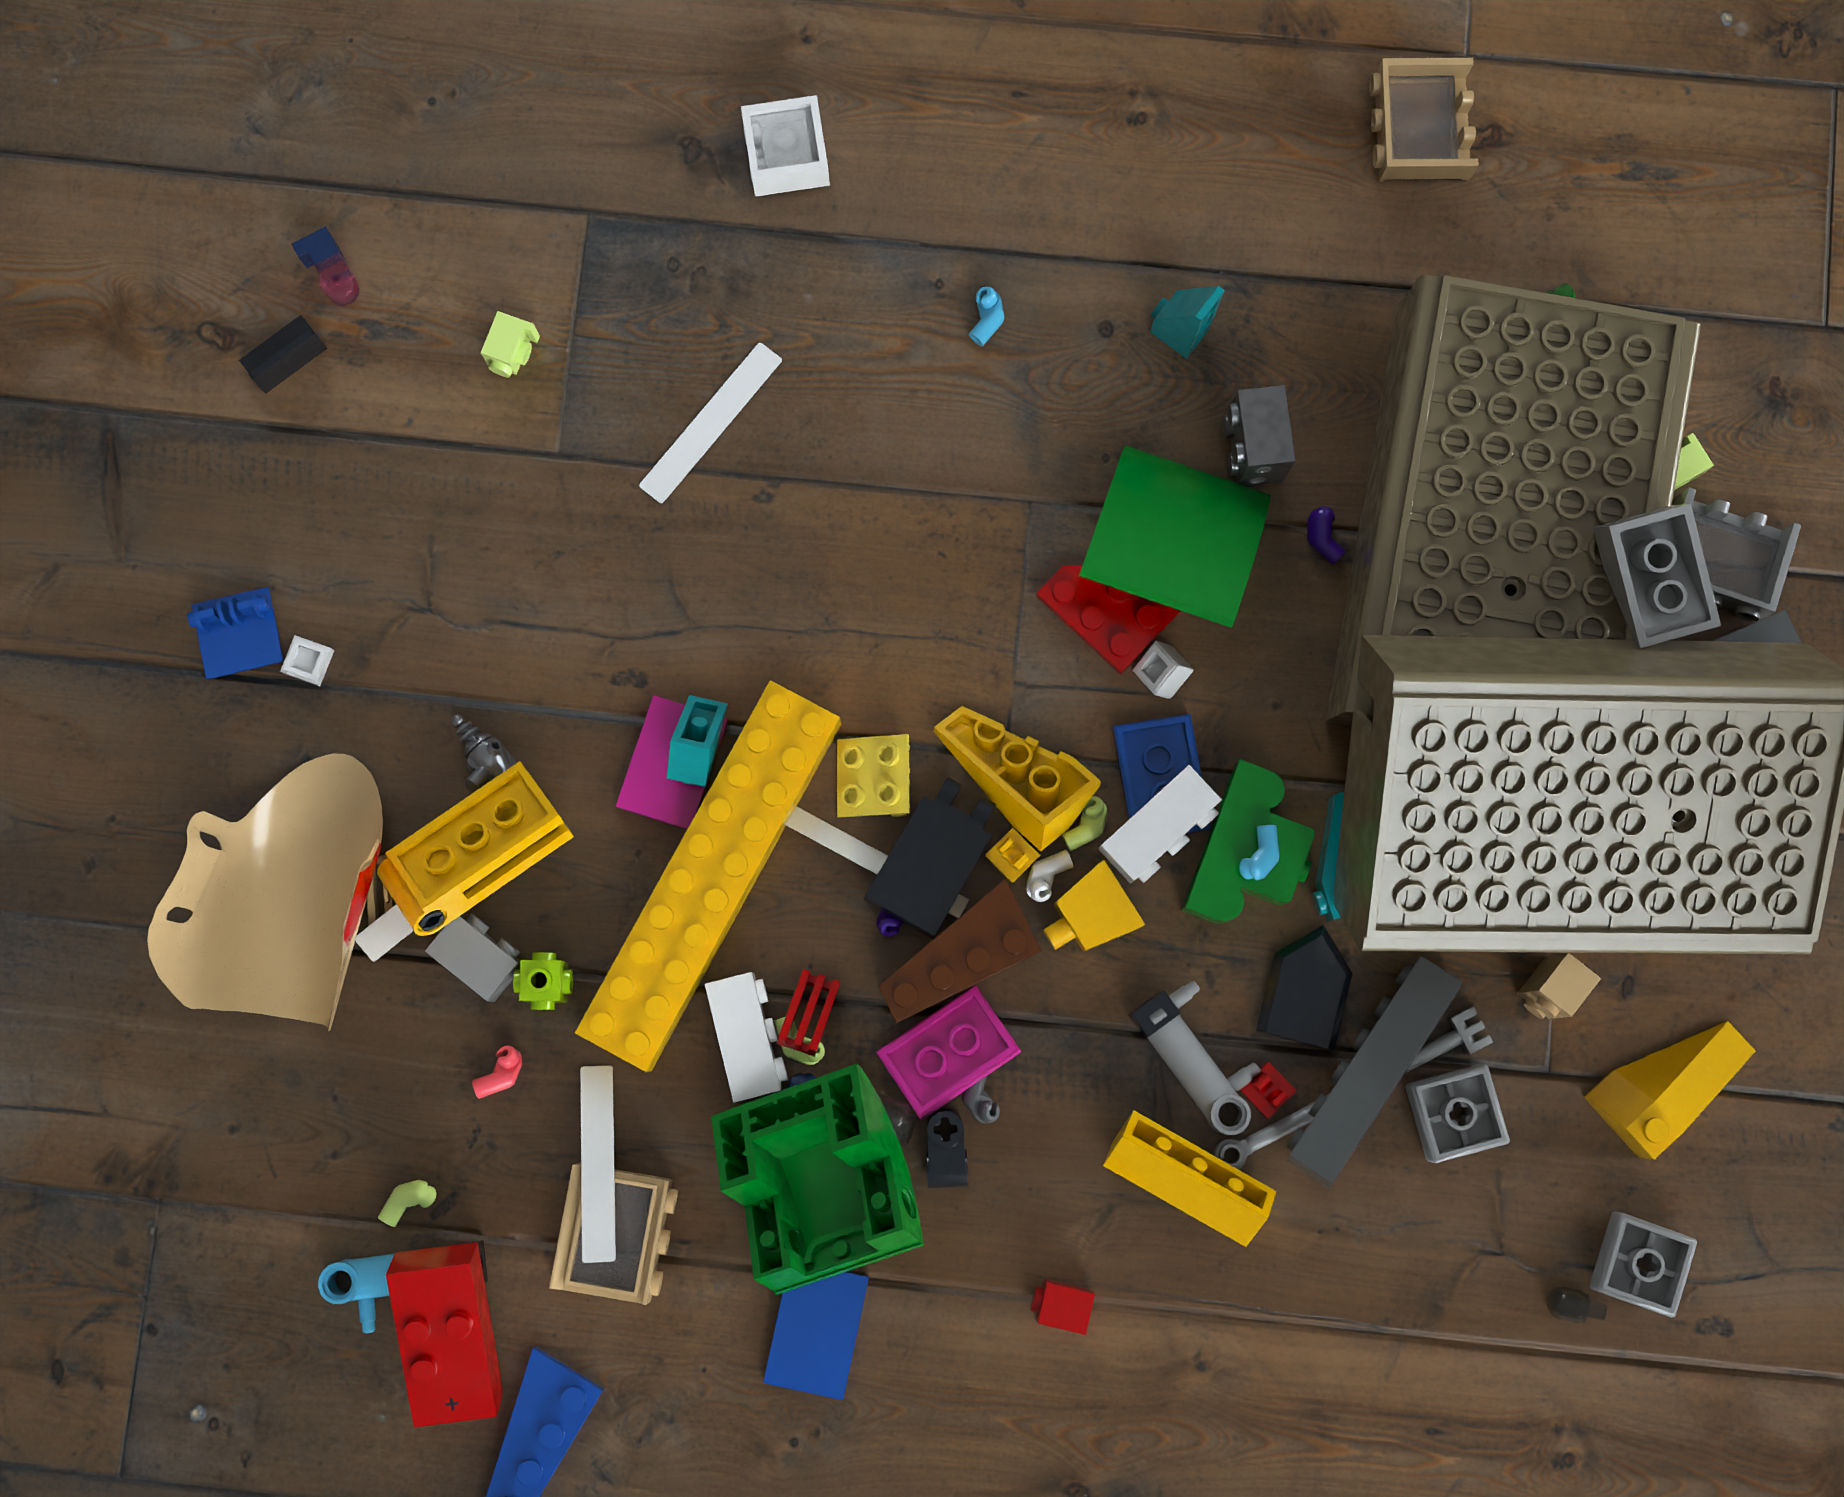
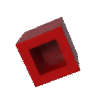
[1030,1279,1095,1335]

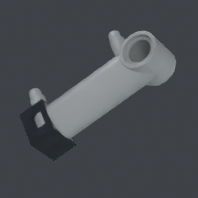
[1128,981,1260,1135]

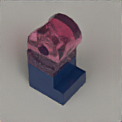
[291,226,360,306]

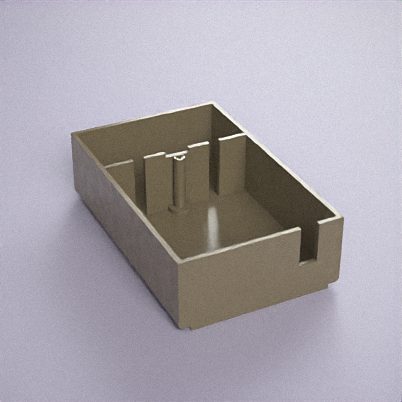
[1325,275,1701,726]
[1334,635,1844,955]

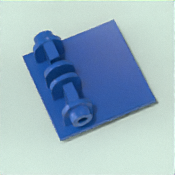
[187,587,284,680]

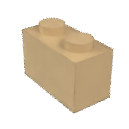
[1517,953,1601,1019]

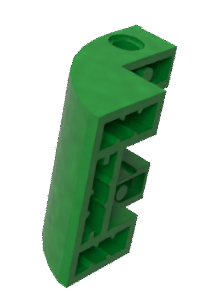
[711,1064,924,1295]

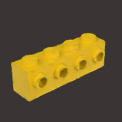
[1103,1110,1277,1247]

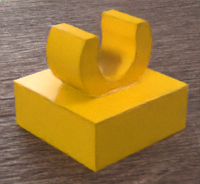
[984,828,1041,884]

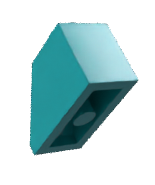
[666,695,728,787]

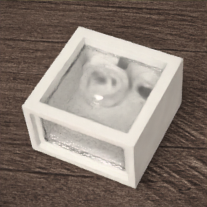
[741,95,830,197]

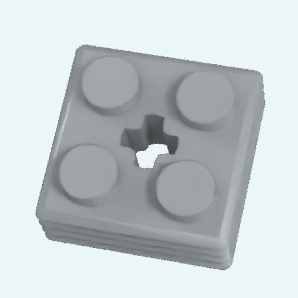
[1405,1064,1510,1163]
[1590,1211,1697,1318]

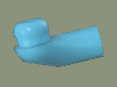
[968,286,1005,346]
[1239,825,1279,880]

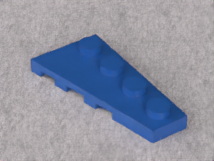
[486,1346,604,1497]

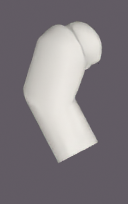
[1026,849,1073,902]

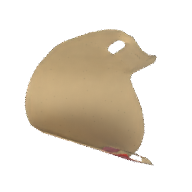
[147,753,383,1032]

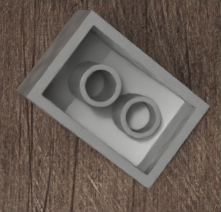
[1593,504,1721,648]

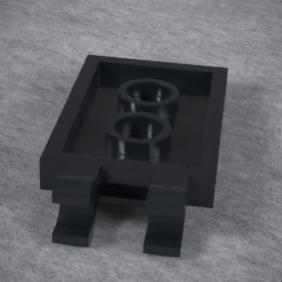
[864,777,996,939]

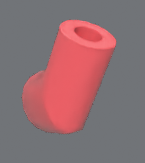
[472,1045,522,1099]

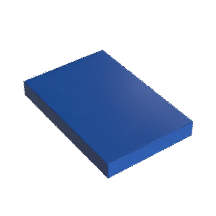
[1112,714,1211,834]
[763,1271,869,1400]

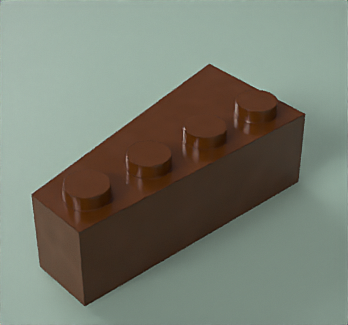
[879,879,1041,1024]

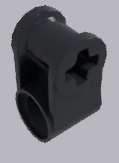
[926,1108,968,1188]

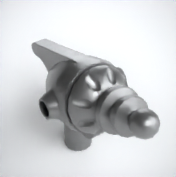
[451,714,517,792]

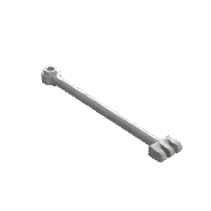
[1213,1006,1493,1169]

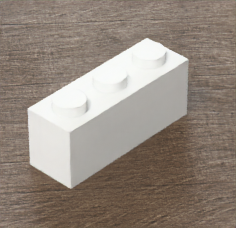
[1098,765,1222,884]
[705,972,788,1103]

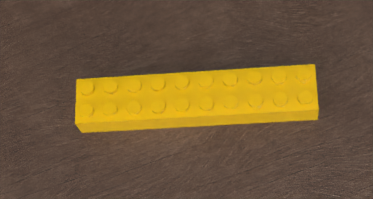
[575,680,842,1072]

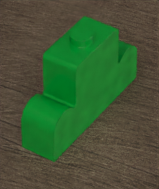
[1181,759,1315,924]

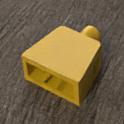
[1043,860,1145,952]

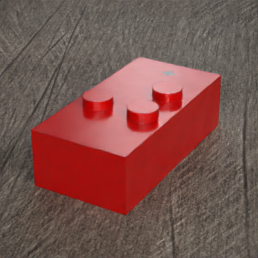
[386,1242,504,1428]

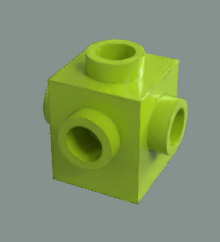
[513,952,573,1010]

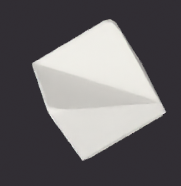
[1132,641,1194,699]

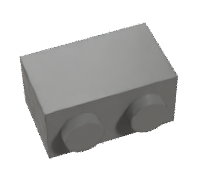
[425,913,520,1002]

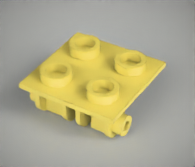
[837,734,910,818]

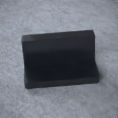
[239,315,327,394]

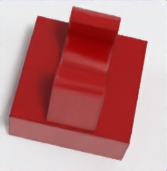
[1239,1062,1297,1119]

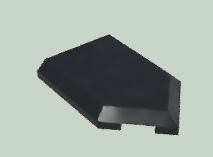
[1256,925,1353,1051]

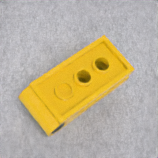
[377,761,574,936]

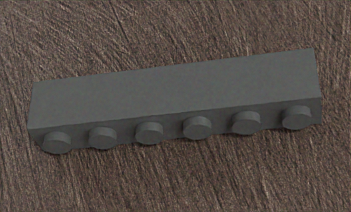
[1286,956,1463,1189]

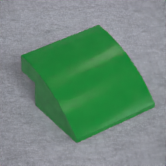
[1079,445,1271,628]

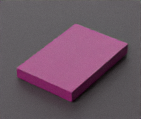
[616,695,729,830]
[876,985,1021,1120]

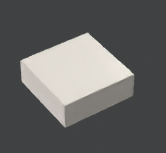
[280,635,334,686]

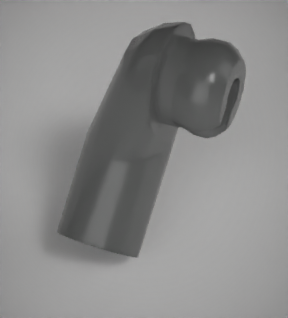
[962,1076,1000,1123]

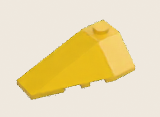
[933,706,1101,851]
[1583,1021,1756,1160]

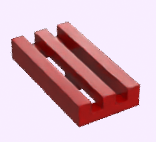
[777,969,841,1057]

